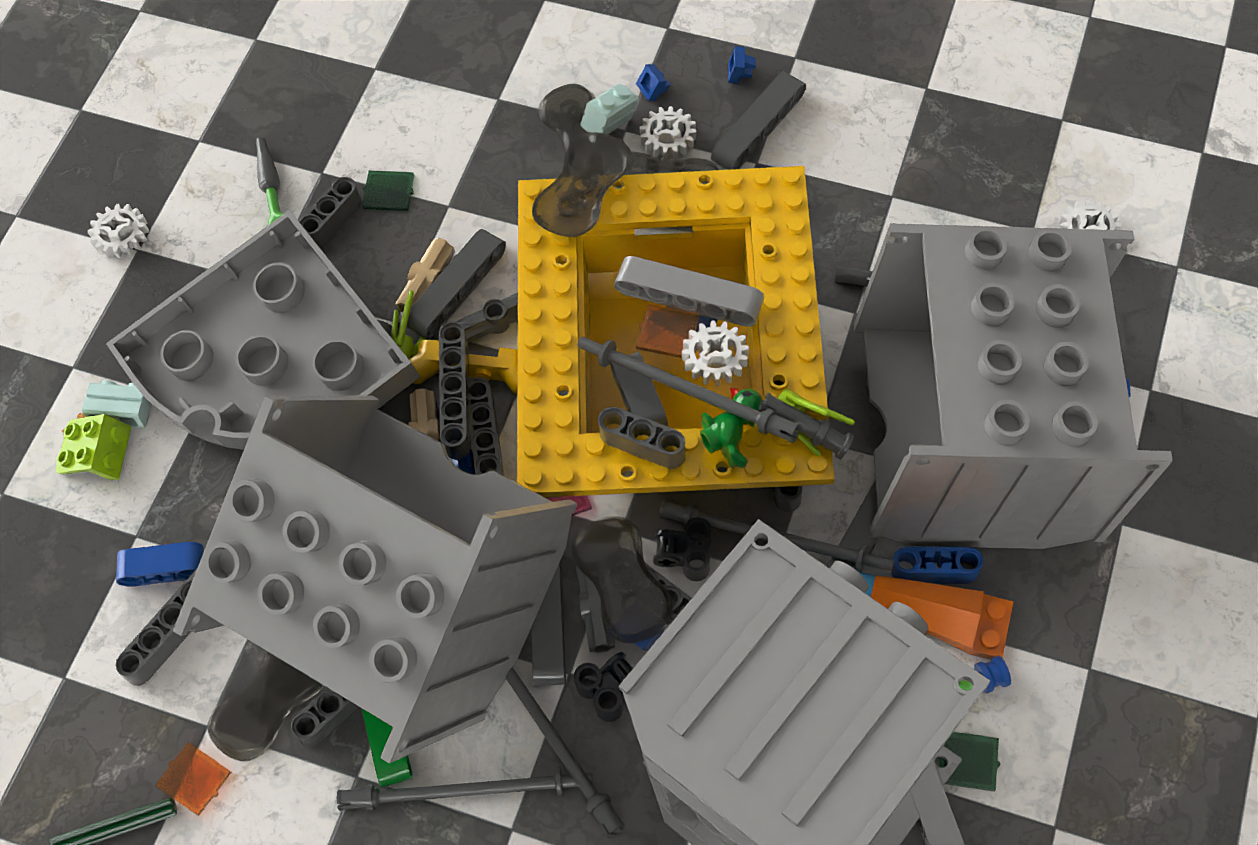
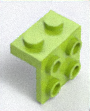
[56,414,132,481]

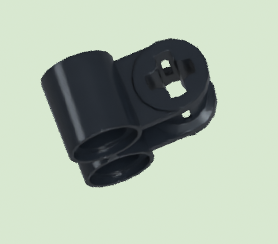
[653,517,711,582]
[574,652,633,722]

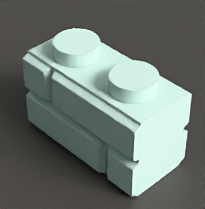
[580,84,639,139]
[82,380,152,428]

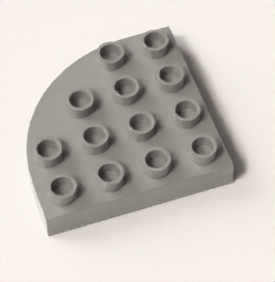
[106,210,420,450]

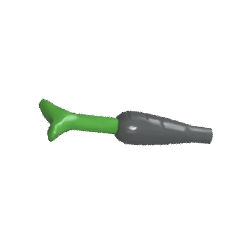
[256,137,283,226]

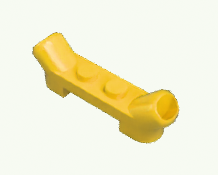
[409,340,518,395]

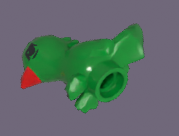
[700,388,763,468]

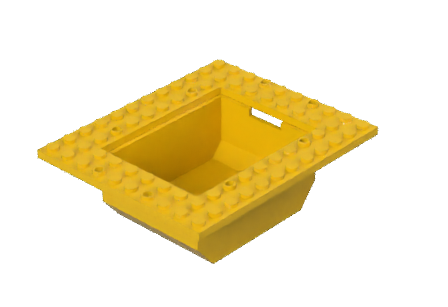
[517,166,835,497]

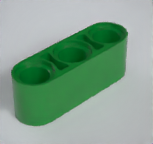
[362,709,413,788]

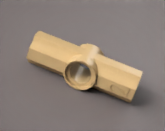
[395,238,455,312]
[409,389,441,443]

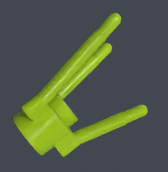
[391,290,426,359]
[778,389,855,456]

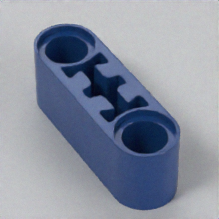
[116,542,204,587]
[890,547,983,584]

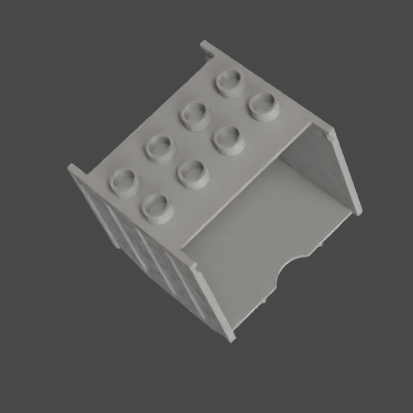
[854,223,1173,549]
[173,396,578,763]
[619,519,990,845]

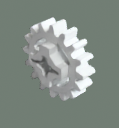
[640,106,697,160]
[1059,199,1122,230]
[88,204,149,259]
[682,320,749,386]

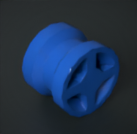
[974,656,1011,694]

